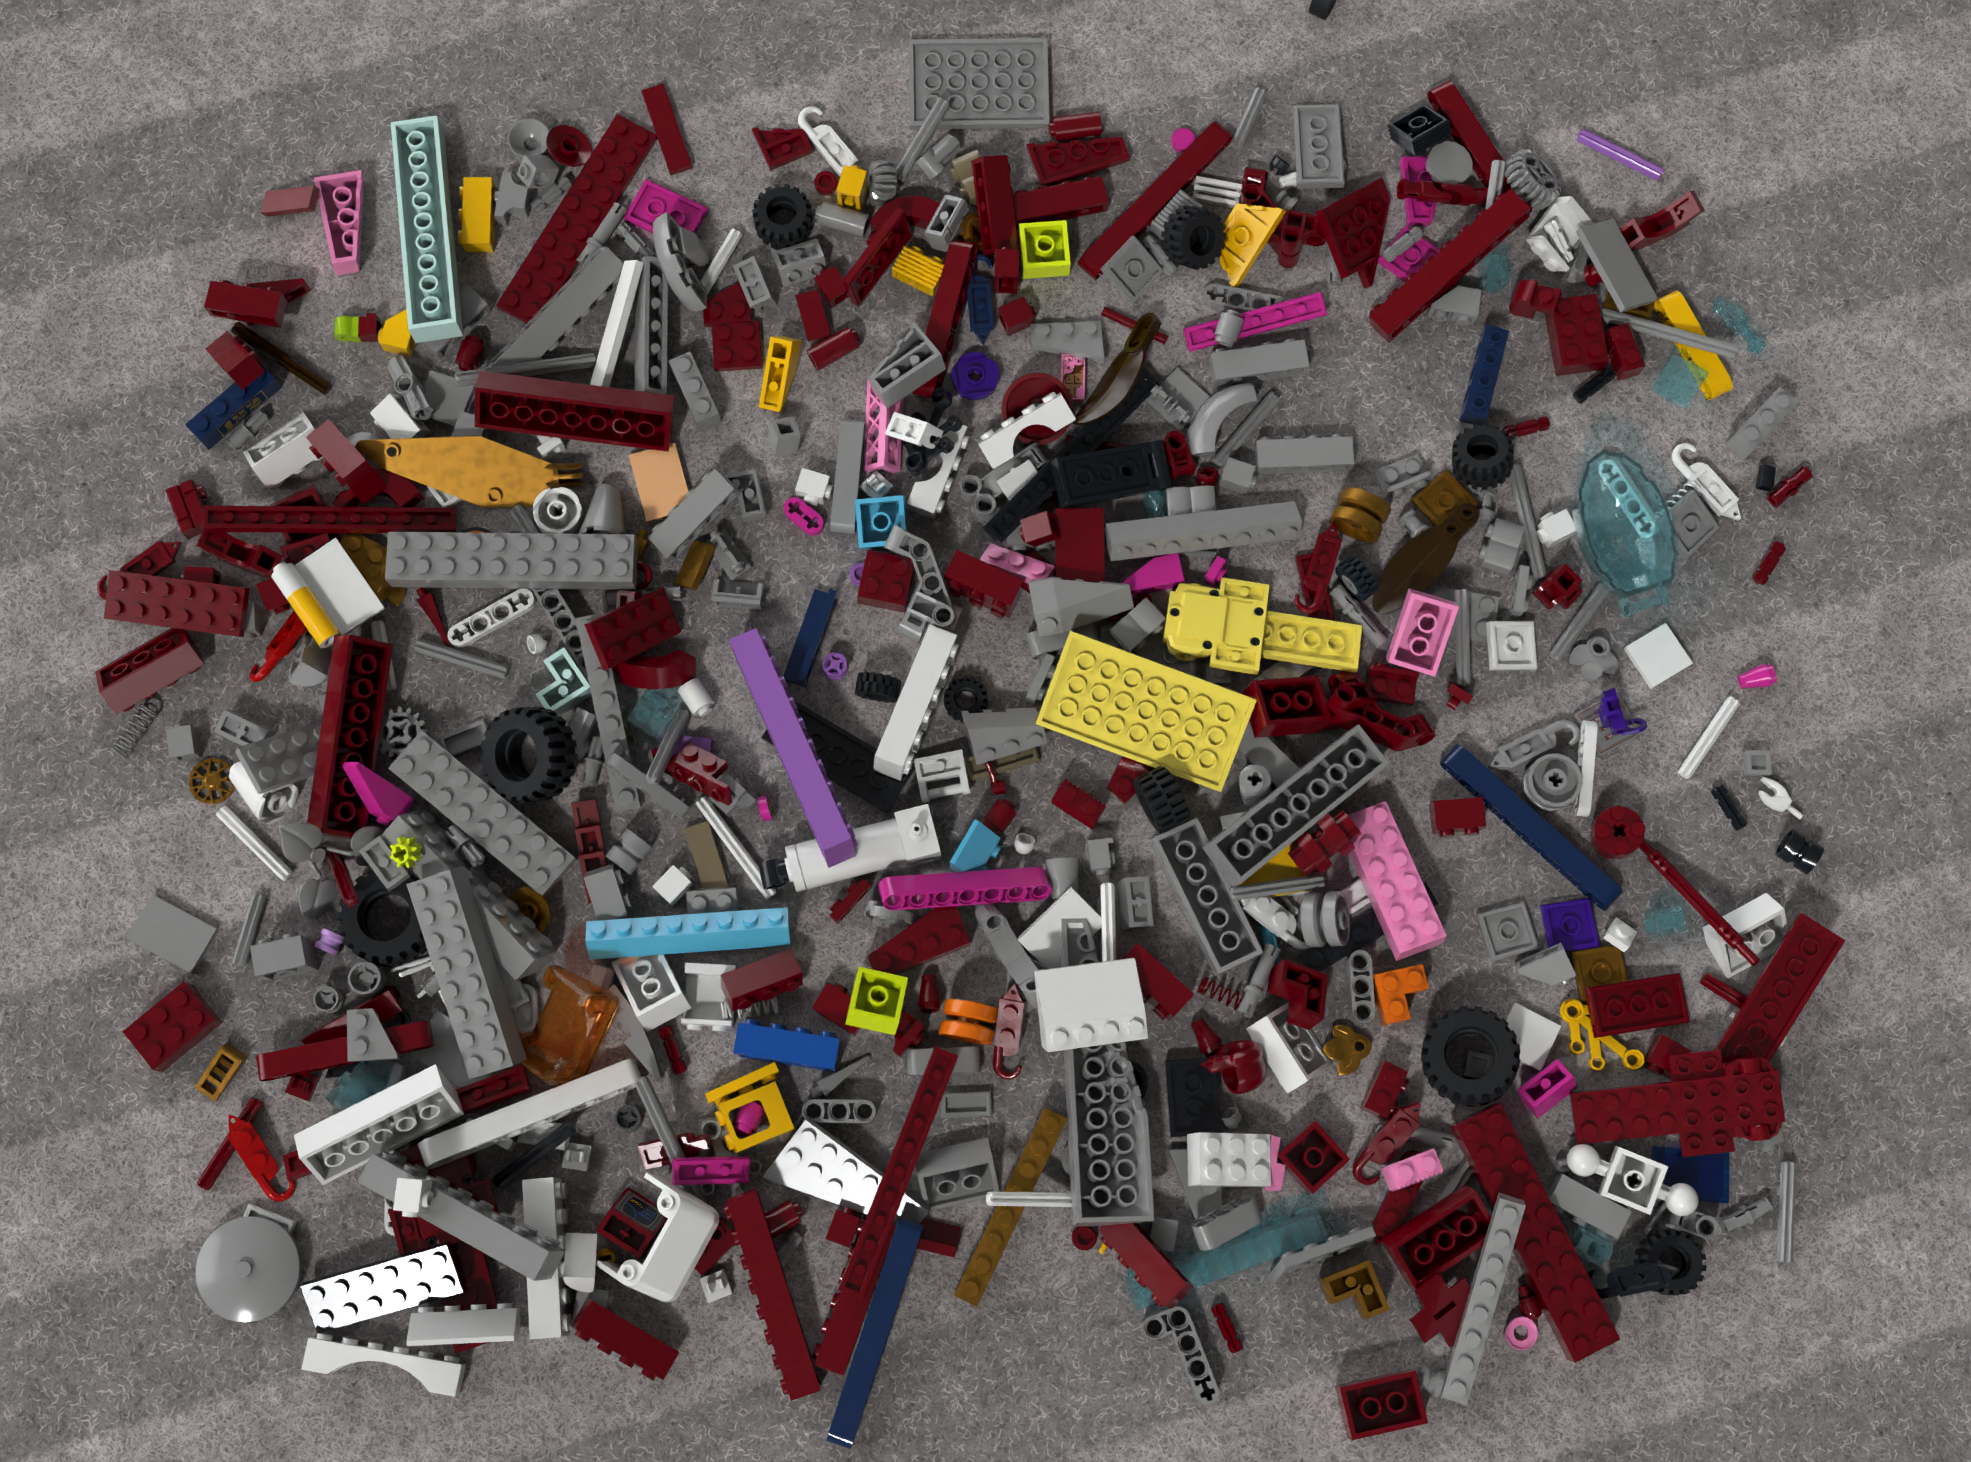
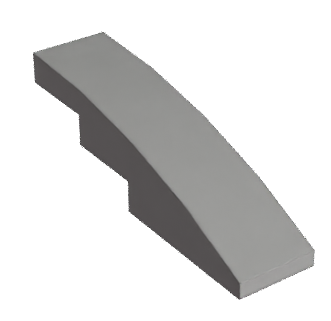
[607,984,663,1082]

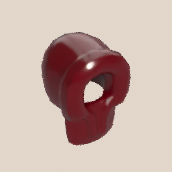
[1200,1040,1267,1094]

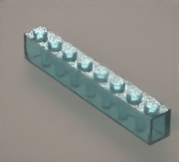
[1124,1205,1328,1310]

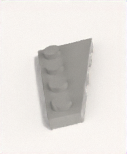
[1269,1226,1376,1284]

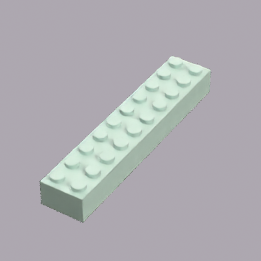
[391,116,463,343]

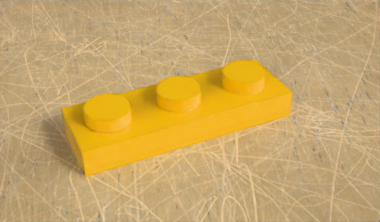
[705,1062,780,1106]

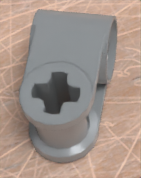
[1665,1211,1719,1239]

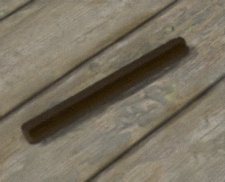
[231,322,332,395]

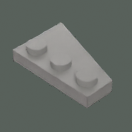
[1030,320,1104,364]

